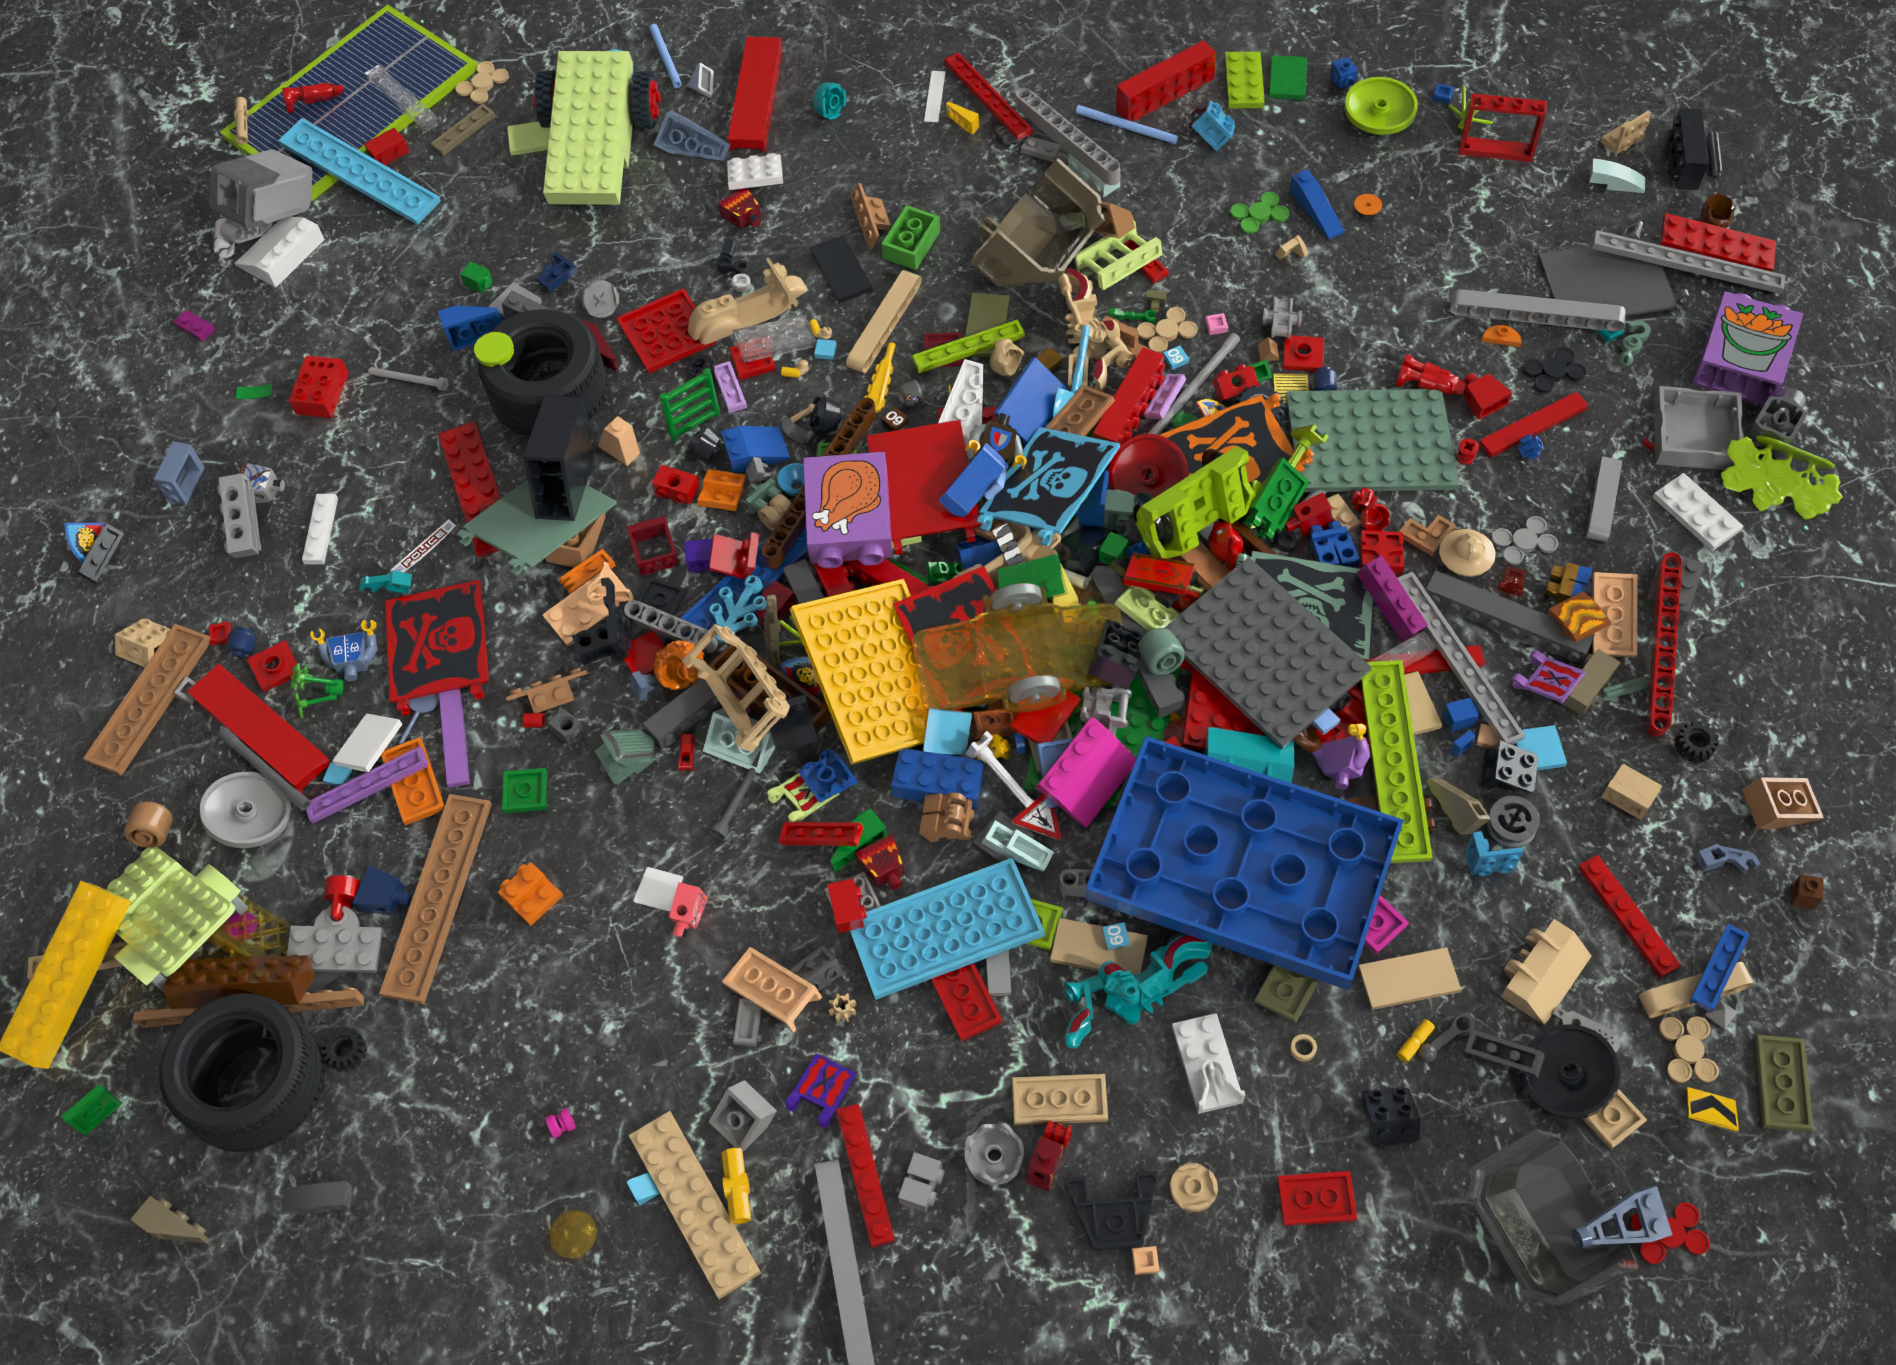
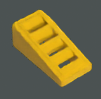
[946,102,979,135]

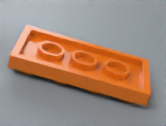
[381,737,445,826]

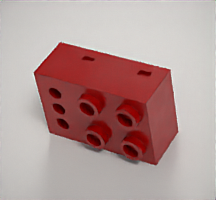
[288,355,349,418]

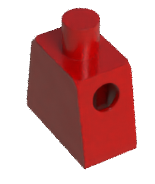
[1463,373,1512,420]
[1285,492,1332,536]

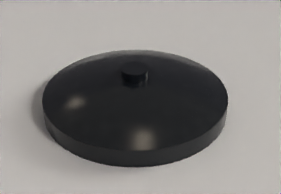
[1522,1024,1621,1119]

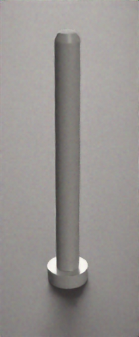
[368,367,448,391]

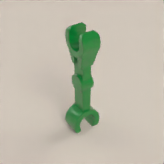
[1108,308,1156,324]

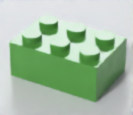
[882,205,940,270]

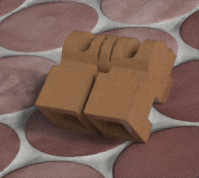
[919,793,974,842]

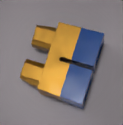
[1545,563,1592,604]

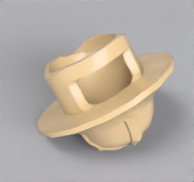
[1439,529,1495,577]

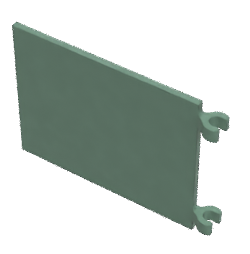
[457,480,617,576]

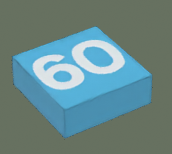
[1163,346,1189,370]
[1102,923,1130,950]

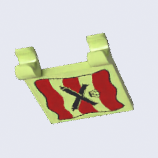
[768,773,839,822]

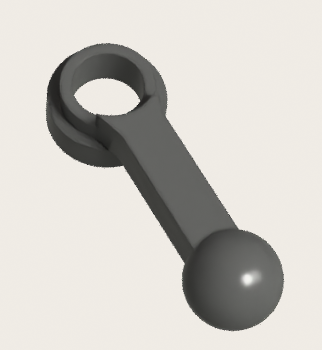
[1418,1013,1475,1062]

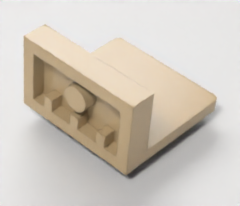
[1601,110,1651,154]
[115,619,171,667]
[1601,764,1662,820]

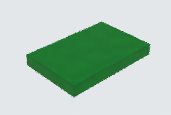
[1269,55,1307,100]

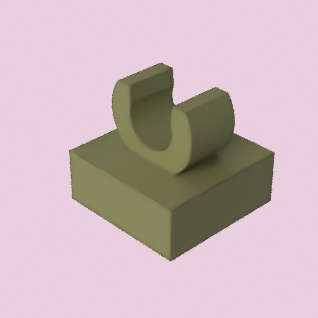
[1147,290,1167,313]

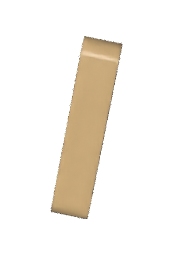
[1639,962,1754,1018]

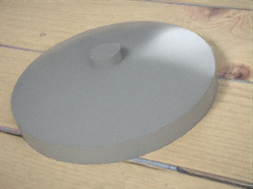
[200,772,291,848]

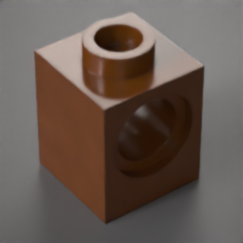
[1791,874,1824,909]

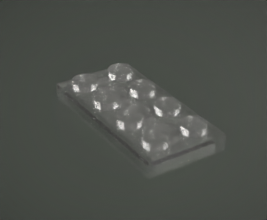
[733,315,817,362]

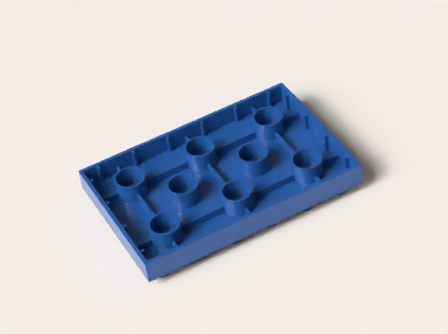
[1085,736,1404,991]

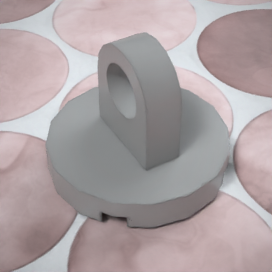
[581,280,619,318]

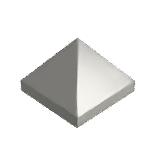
[1622,221,1643,239]
[1704,999,1738,1030]

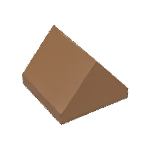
[1257,337,1279,361]

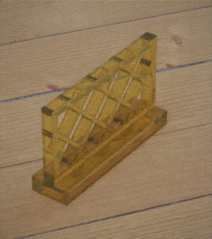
[207,894,293,958]

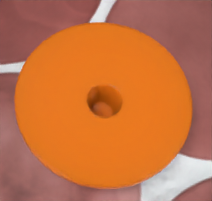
[1354,194,1382,215]

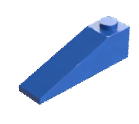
[1290,169,1345,240]

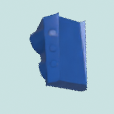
[798,749,858,803]

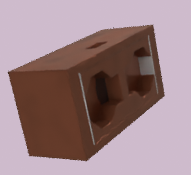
[970,708,1016,739]

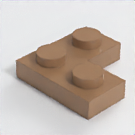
[1399,515,1456,556]

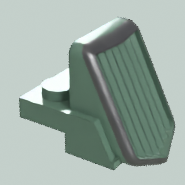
[595,728,655,785]

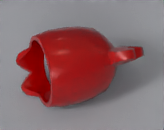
[1208,522,1243,571]

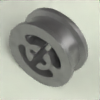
[1487,796,1540,848]

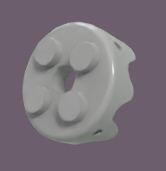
[965,1122,1024,1185]

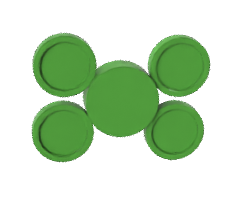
[1230,192,1289,234]

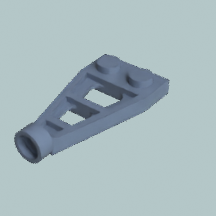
[1572,1186,1672,1249]

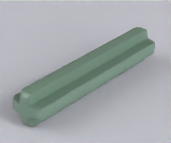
[1601,675,1663,699]

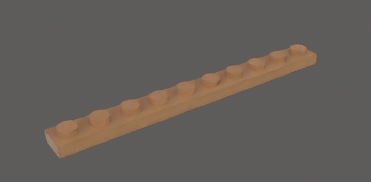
[133,987,364,1028]

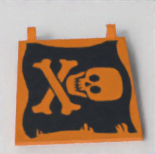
[1160,393,1314,487]

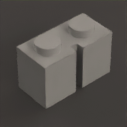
[898,1152,945,1213]

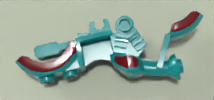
[1063,934,1212,1049]

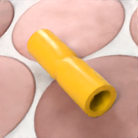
[1396,1019,1435,1063]

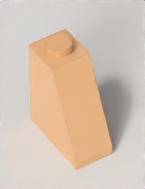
[598,416,640,466]

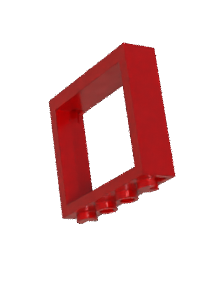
[1458,93,1547,162]

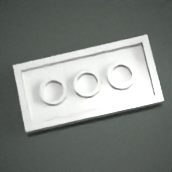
[1653,473,1744,551]

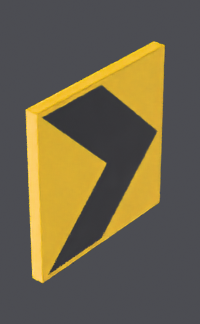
[1686,1087,1739,1132]

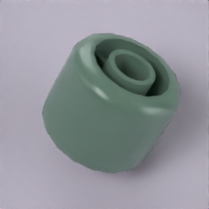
[1138,628,1185,675]

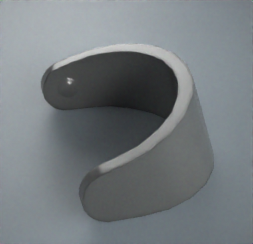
[780,415,814,444]

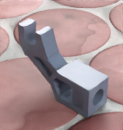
[1695,844,1760,873]

